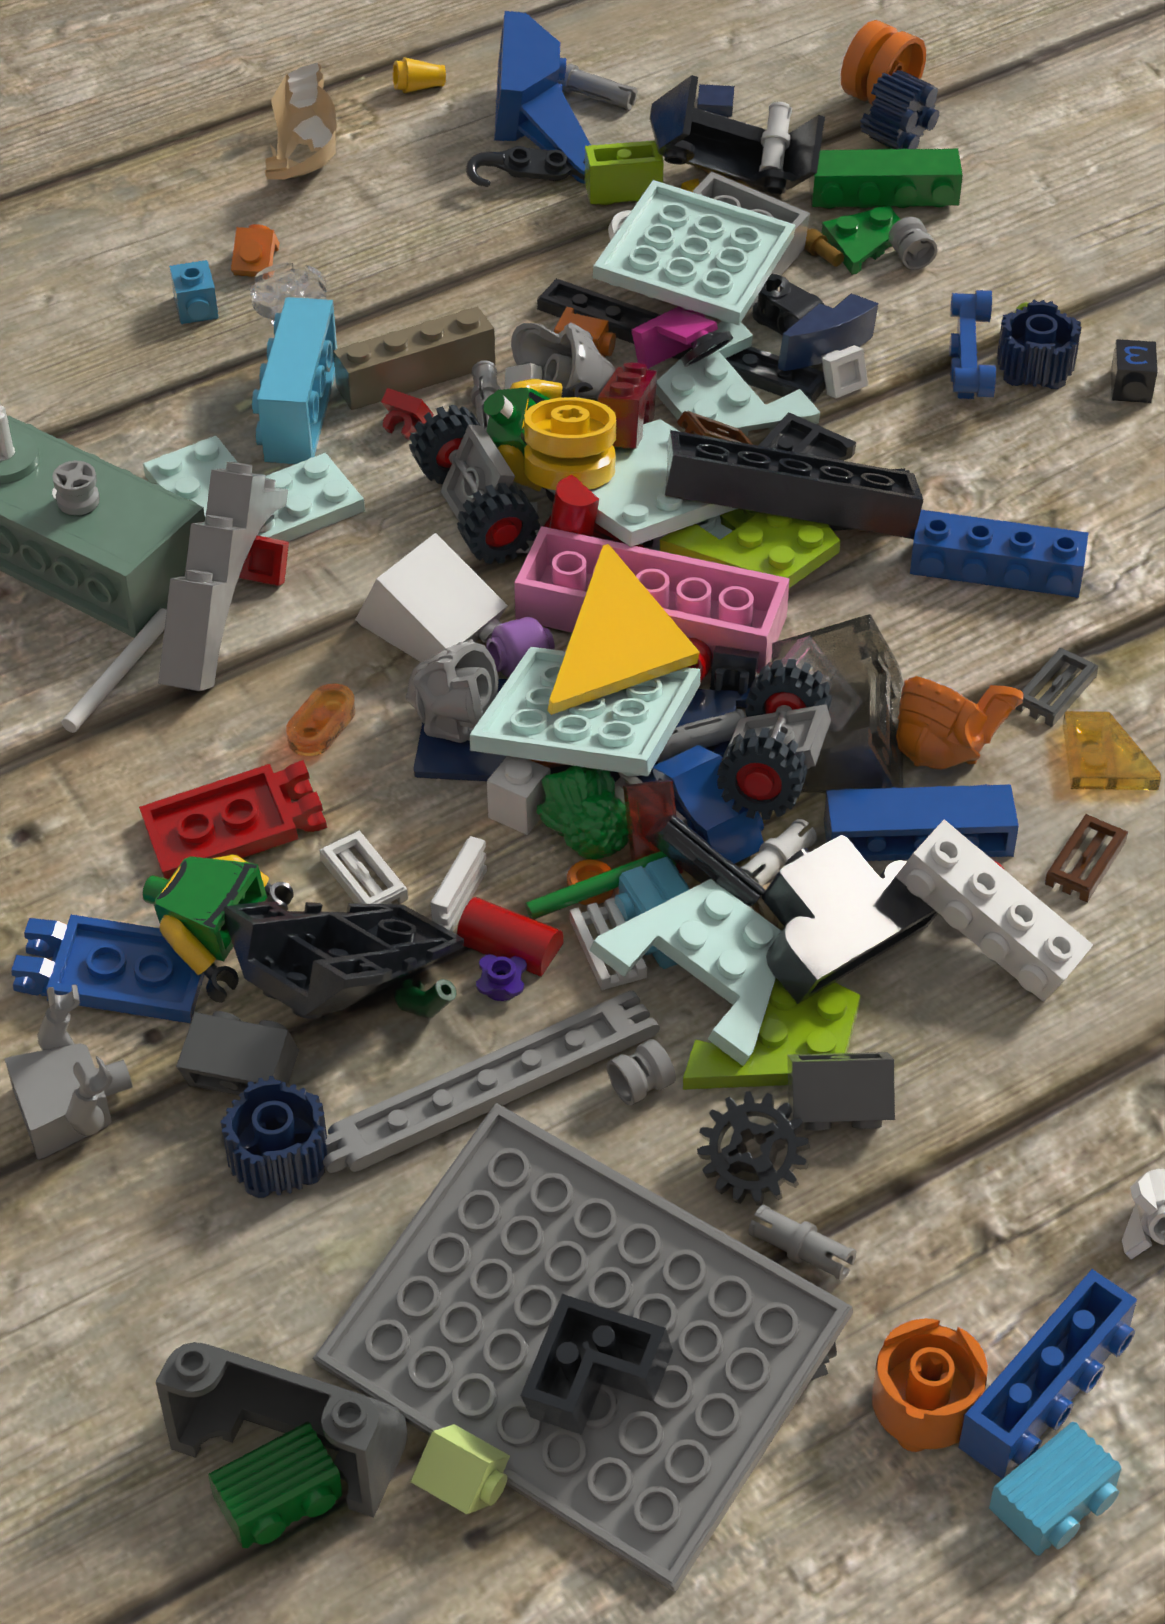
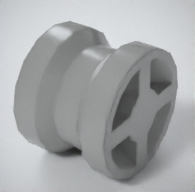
[52,460,100,515]

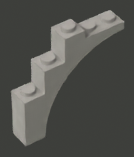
[158,462,288,691]

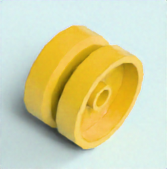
[524,397,616,490]

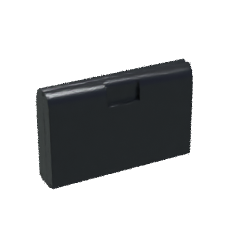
[644,814,765,907]

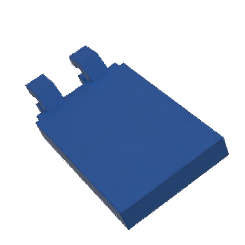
[11,914,205,1024]

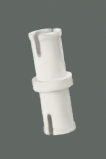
[759,102,792,172]
[740,819,817,886]

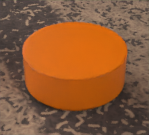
[567,859,614,905]

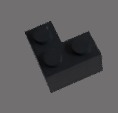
[520,1294,673,1435]

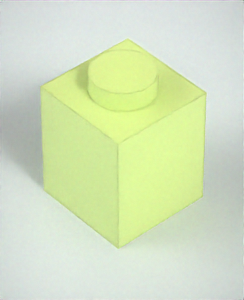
[411,1424,510,1514]

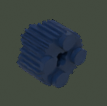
[860,70,940,149]
[997,300,1082,389]
[221,1076,328,1198]

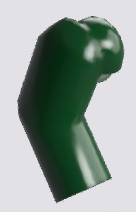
[394,977,457,1019]

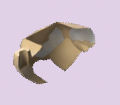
[265,63,337,180]

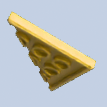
[547,544,700,715]

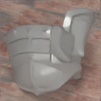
[511,323,615,402]
[406,640,498,743]

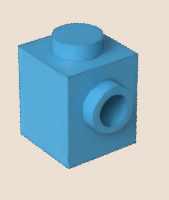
[169,260,219,324]

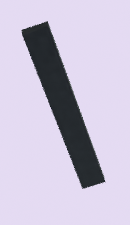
[537,278,826,404]

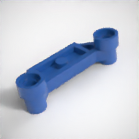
[949,290,996,399]

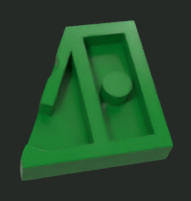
[821,205,900,275]

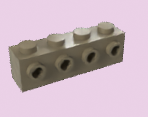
[333,306,496,410]

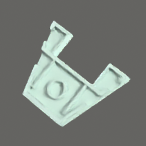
[656,321,820,437]
[589,879,781,1066]

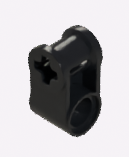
[752,274,825,336]

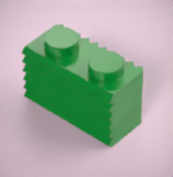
[208,1422,343,1548]

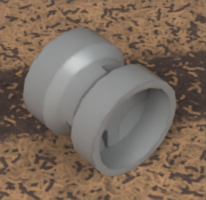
[888,217,938,270]
[607,1039,676,1106]

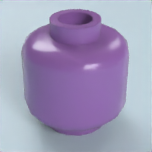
[486,617,555,678]

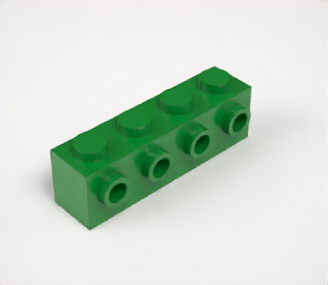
[809,149,963,209]

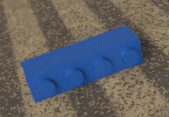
[824,784,1019,861]

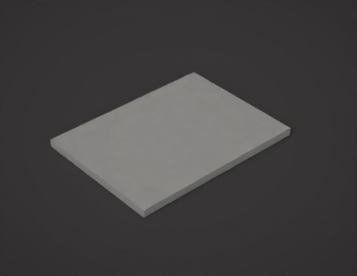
[313,1103,853,1593]

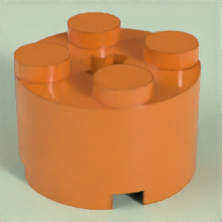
[872,1318,988,1452]

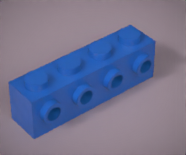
[910,510,1089,598]
[958,1269,1137,1479]

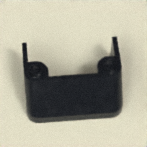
[650,75,825,194]

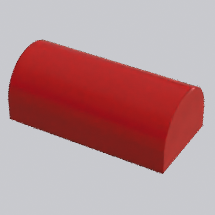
[550,474,599,537]
[457,897,564,977]

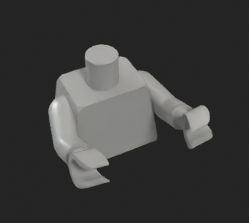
[4,985,133,1160]

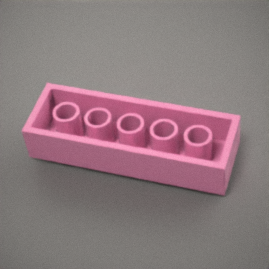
[514,526,790,673]

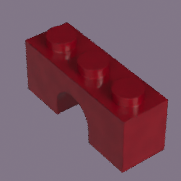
[598,362,657,449]

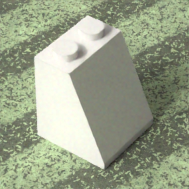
[355,532,508,662]

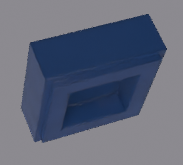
[697,84,735,117]

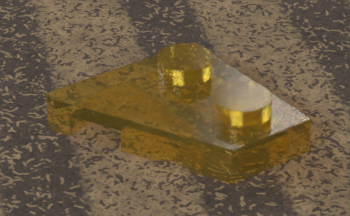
[1063,711,1161,790]

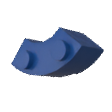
[652,745,764,864]

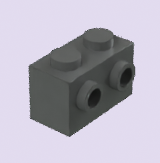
[176,1011,299,1096]
[787,1052,895,1130]

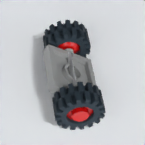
[409,405,540,564]
[717,659,832,820]

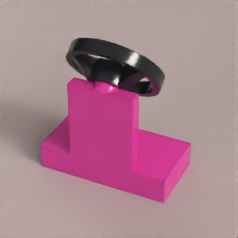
[632,306,733,369]

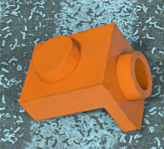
[231,224,280,278]

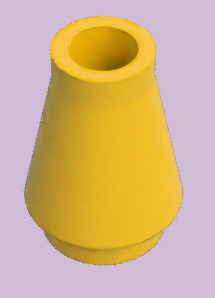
[393,57,446,93]

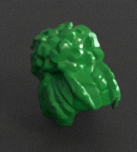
[536,765,633,860]

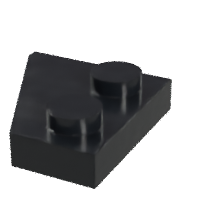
[758,412,856,461]

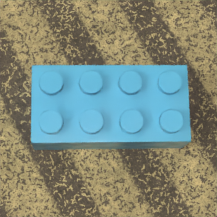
[252,297,337,464]

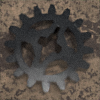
[697,1091,810,1206]

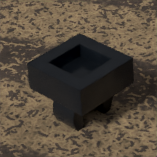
[710,646,760,694]

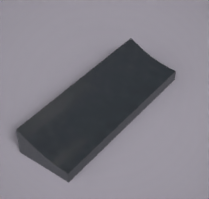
[665,430,924,539]

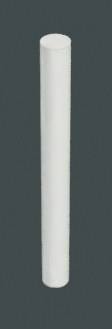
[61,608,167,733]

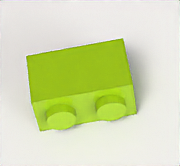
[585,140,664,205]

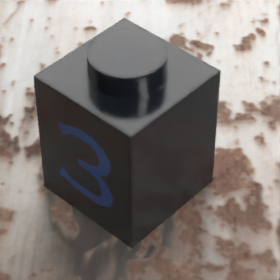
[1111,339,1158,403]

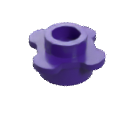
[476,954,527,1001]

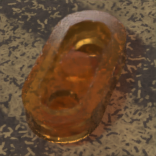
[286,683,356,756]

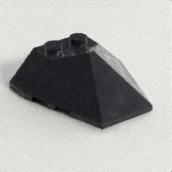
[223,902,464,1019]

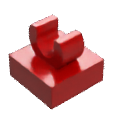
[381,388,434,440]
[239,535,289,586]

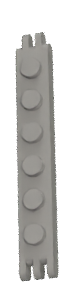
[323,991,660,1173]

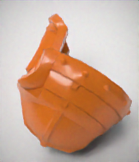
[896,676,1024,770]

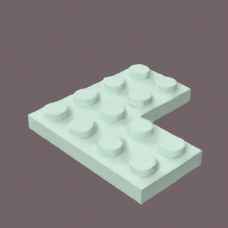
[143,436,365,542]

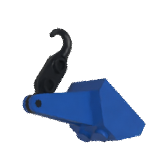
[466,11,591,187]

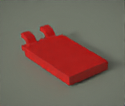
[139,760,328,879]

